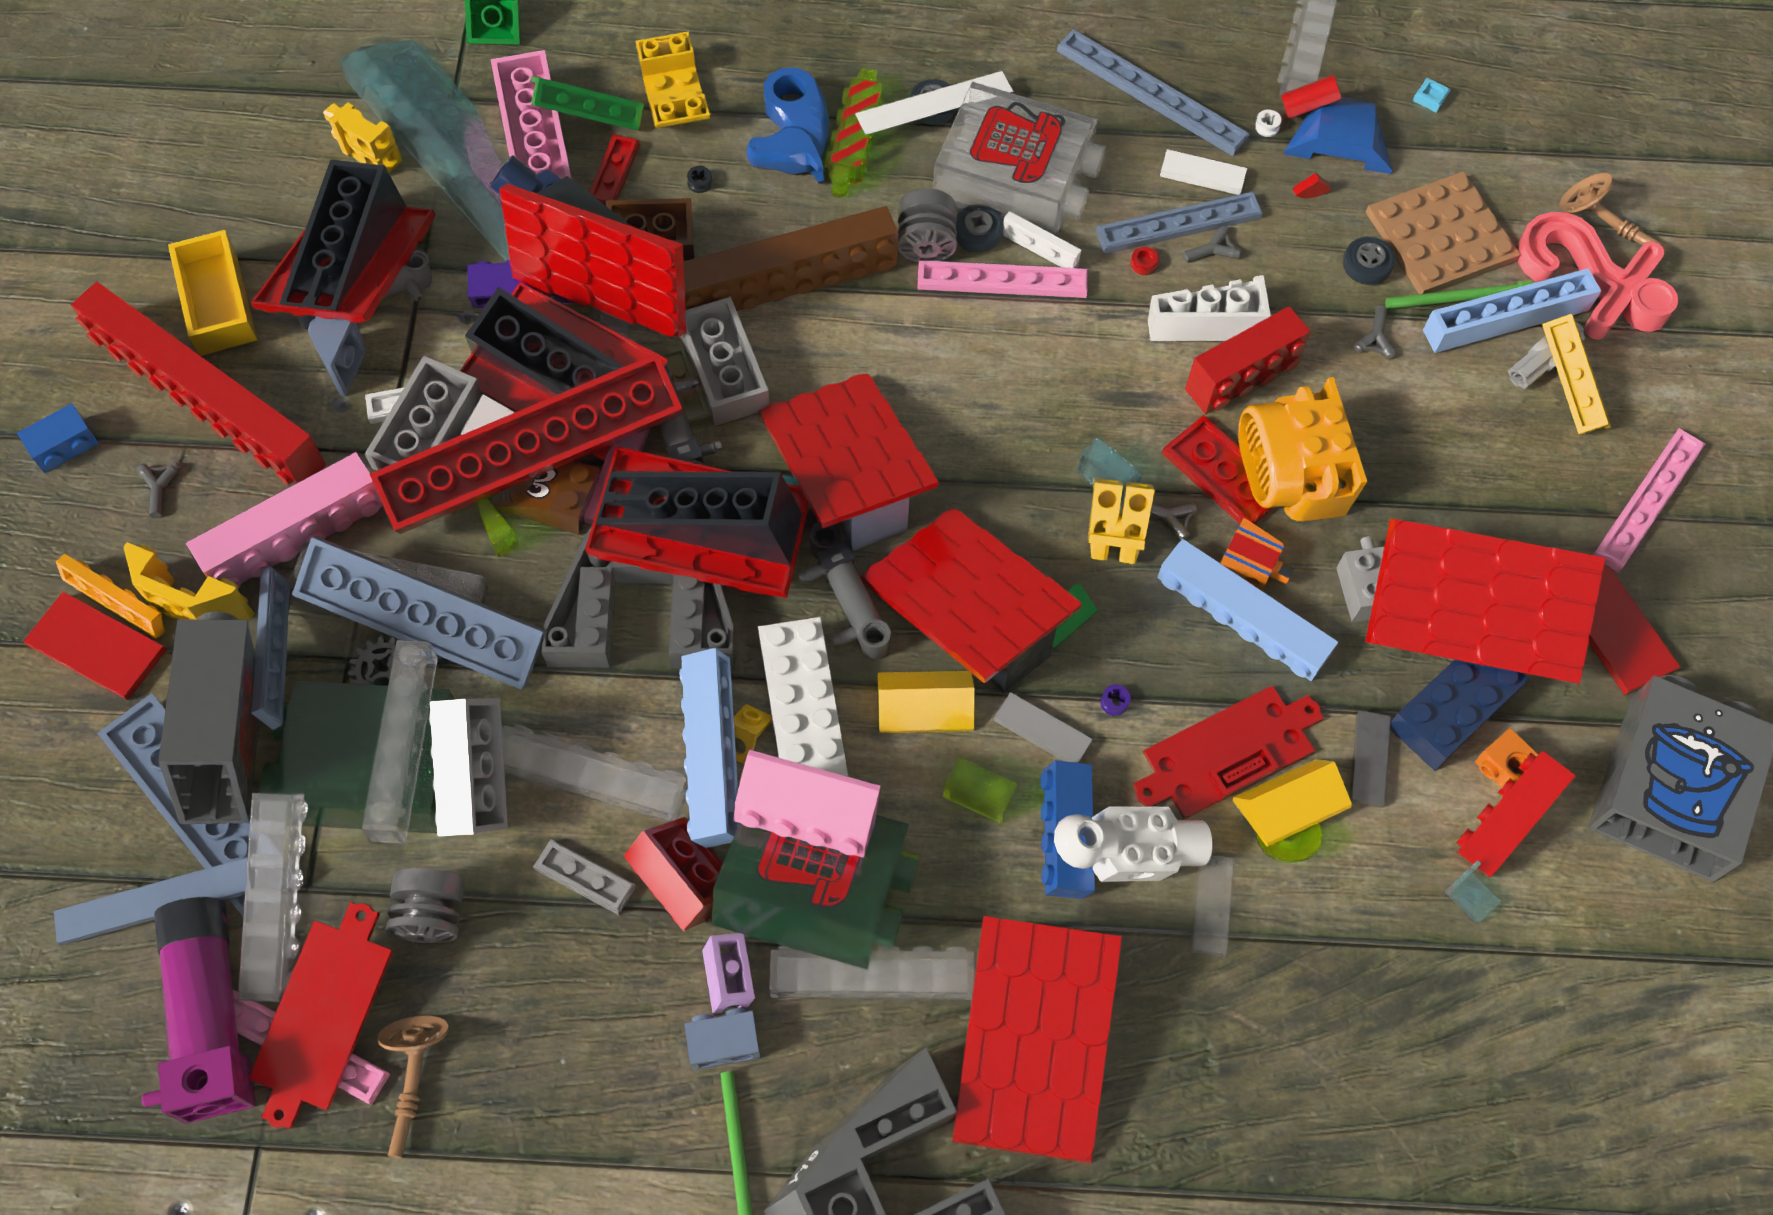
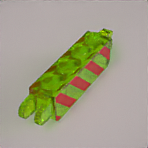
[825,68,883,198]

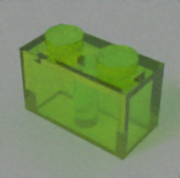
[943,757,1017,824]

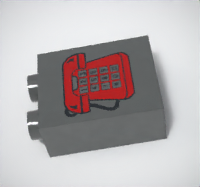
[158,611,259,824]

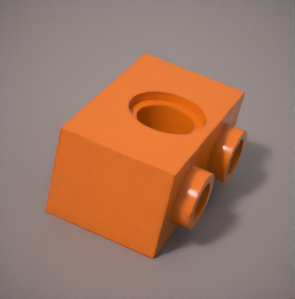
[1474,728,1537,787]

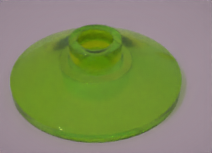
[1256,823,1323,863]

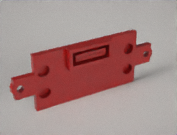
[1133,685,1324,820]
[248,902,394,1129]

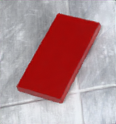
[1162,415,1274,524]
[1589,566,1680,695]
[23,592,166,701]

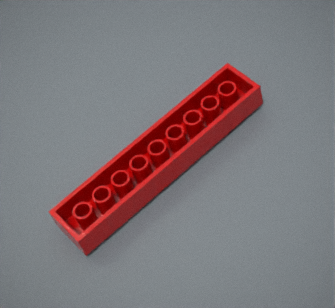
[70,281,326,486]
[369,353,683,534]

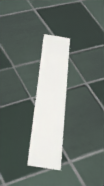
[855,71,1013,135]

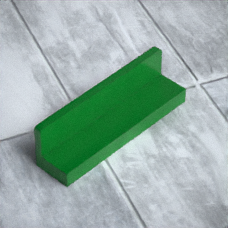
[530,76,644,131]

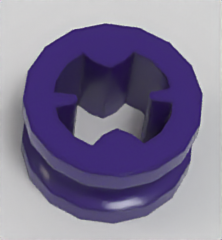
[1100,684,1131,716]

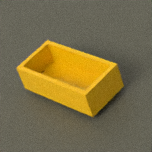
[168,230,258,356]

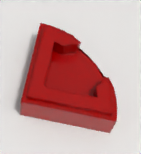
[1293,173,1331,198]

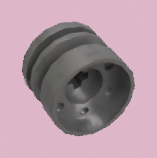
[898,188,957,262]
[385,868,465,943]

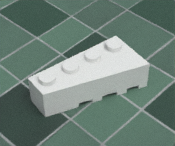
[1148,275,1271,341]

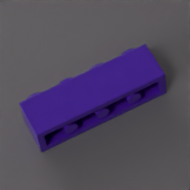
[467,260,575,308]

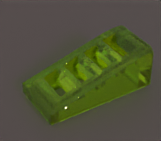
[476,498,518,557]

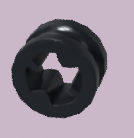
[687,166,712,193]

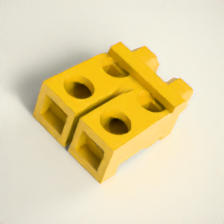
[323,102,403,173]
[1088,477,1154,564]

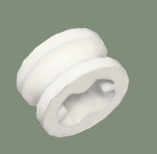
[1255,110,1281,137]

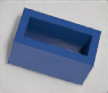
[17,403,99,473]

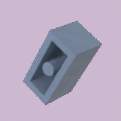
[684,1008,760,1071]

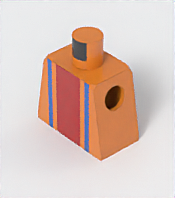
[1220,518,1294,591]

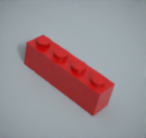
[1456,750,1576,878]

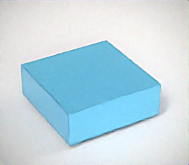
[1413,78,1451,113]

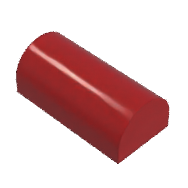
[1281,74,1341,118]

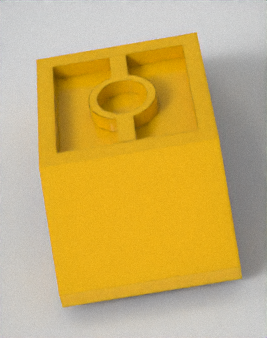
[636,32,710,128]
[123,542,255,620]

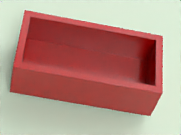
[1185,306,1311,414]

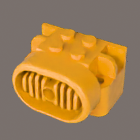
[1238,377,1367,522]

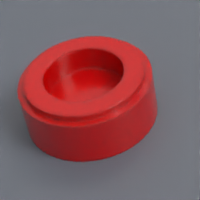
[1130,246,1160,275]

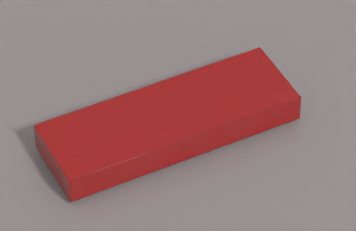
[589,134,640,206]

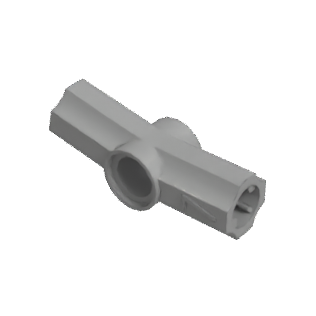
[1507,322,1585,389]

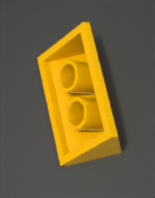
[878,671,974,733]
[1233,759,1352,847]

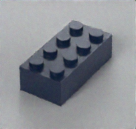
[1390,660,1529,771]

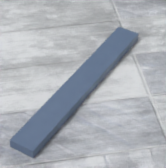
[1057,29,1250,156]

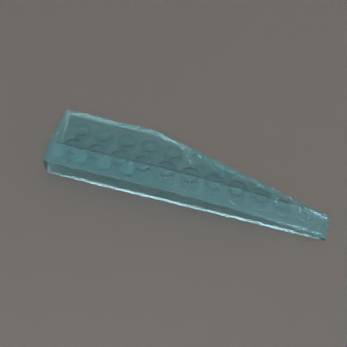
[339,39,510,261]

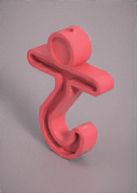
[1516,212,1678,340]

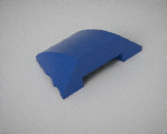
[1284,97,1393,174]

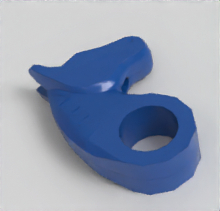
[746,67,829,184]

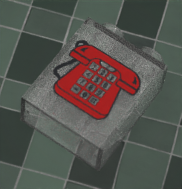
[933,81,1106,237]

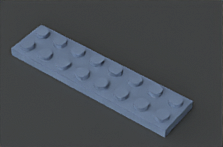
[292,536,545,690]
[97,693,304,922]

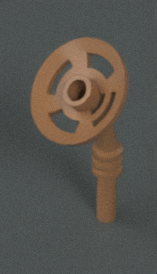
[1559,173,1668,252]
[378,1016,449,1159]

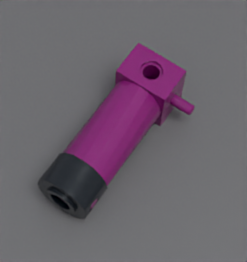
[141,897,256,1124]

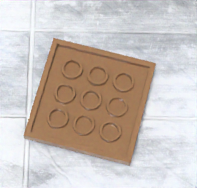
[1366,171,1521,294]

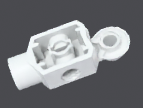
[1054,806,1212,882]

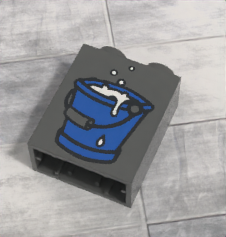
[1588,675,1773,882]

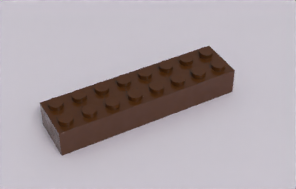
[684,206,898,311]

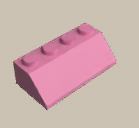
[734,750,881,857]

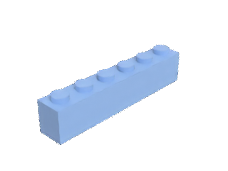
[1423,268,1601,353]
[1157,539,1338,681]
[680,648,741,848]

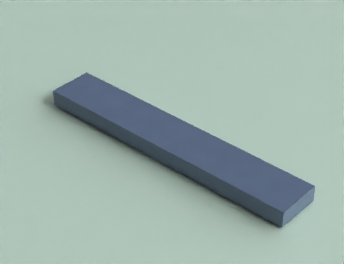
[1096,191,1263,254]
[251,566,290,730]
[54,857,257,945]

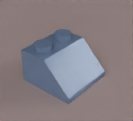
[308,316,367,397]

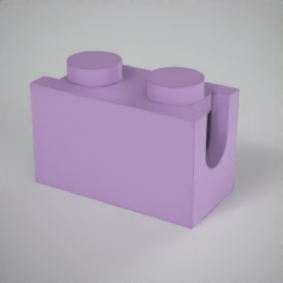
[702,933,755,1015]

